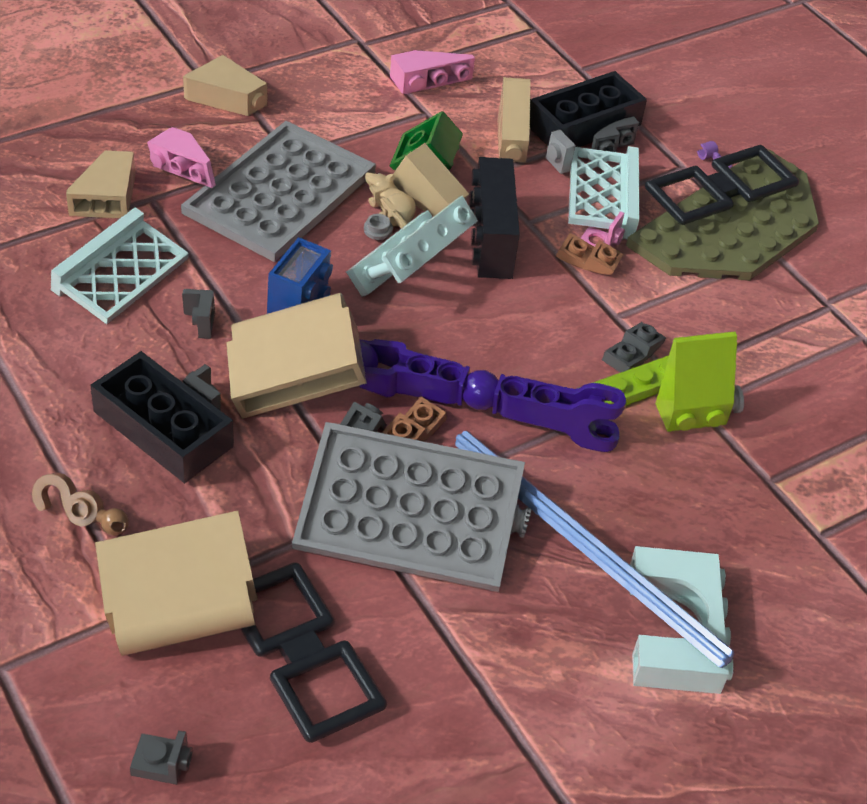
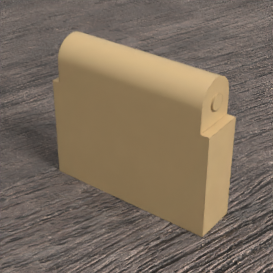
[226,292,366,419]
[95,511,257,656]

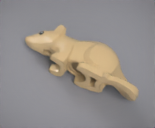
[365,172,416,229]

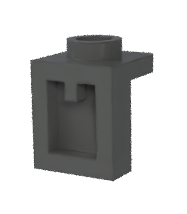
[182,289,215,339]
[183,364,221,411]
[340,402,387,432]
[130,730,193,785]

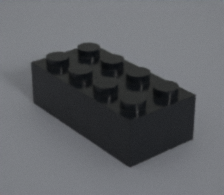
[530,71,647,147]
[469,157,520,279]
[90,351,234,484]

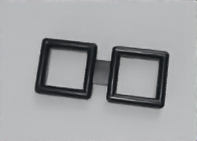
[645,145,799,225]
[240,563,387,743]

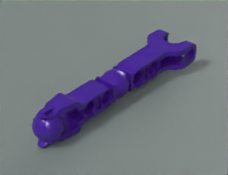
[359,339,626,452]

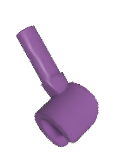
[697,141,733,169]

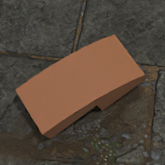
[556,233,624,275]
[382,397,447,442]

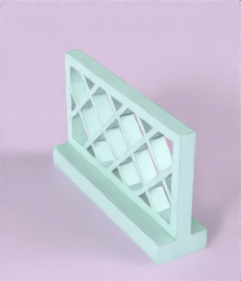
[568,146,639,239]
[51,207,189,324]

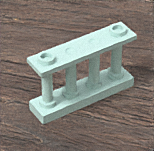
[346,195,478,297]

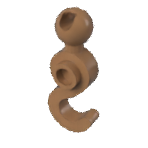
[32,473,129,536]

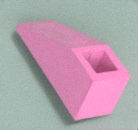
[390,50,475,94]
[147,127,216,188]

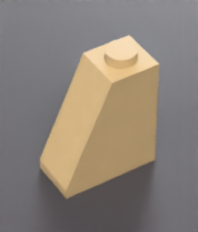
[183,55,267,116]
[497,77,530,163]
[393,143,469,217]
[66,150,135,218]

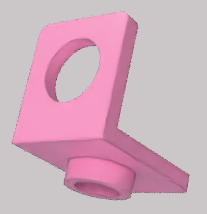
[581,211,625,248]

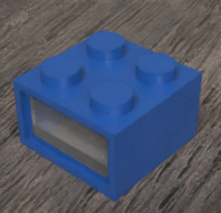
[267,237,333,314]

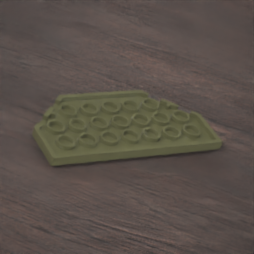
[626,148,819,281]

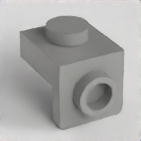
[546,130,583,174]

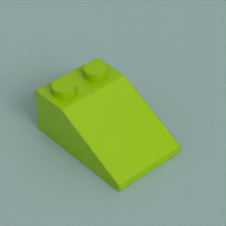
[655,331,737,432]

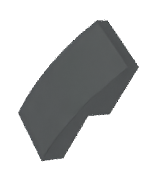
[591,117,639,152]
[602,322,666,373]

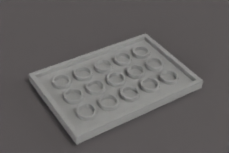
[181,121,376,262]
[292,422,525,592]

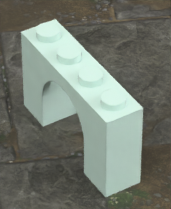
[630,546,733,694]

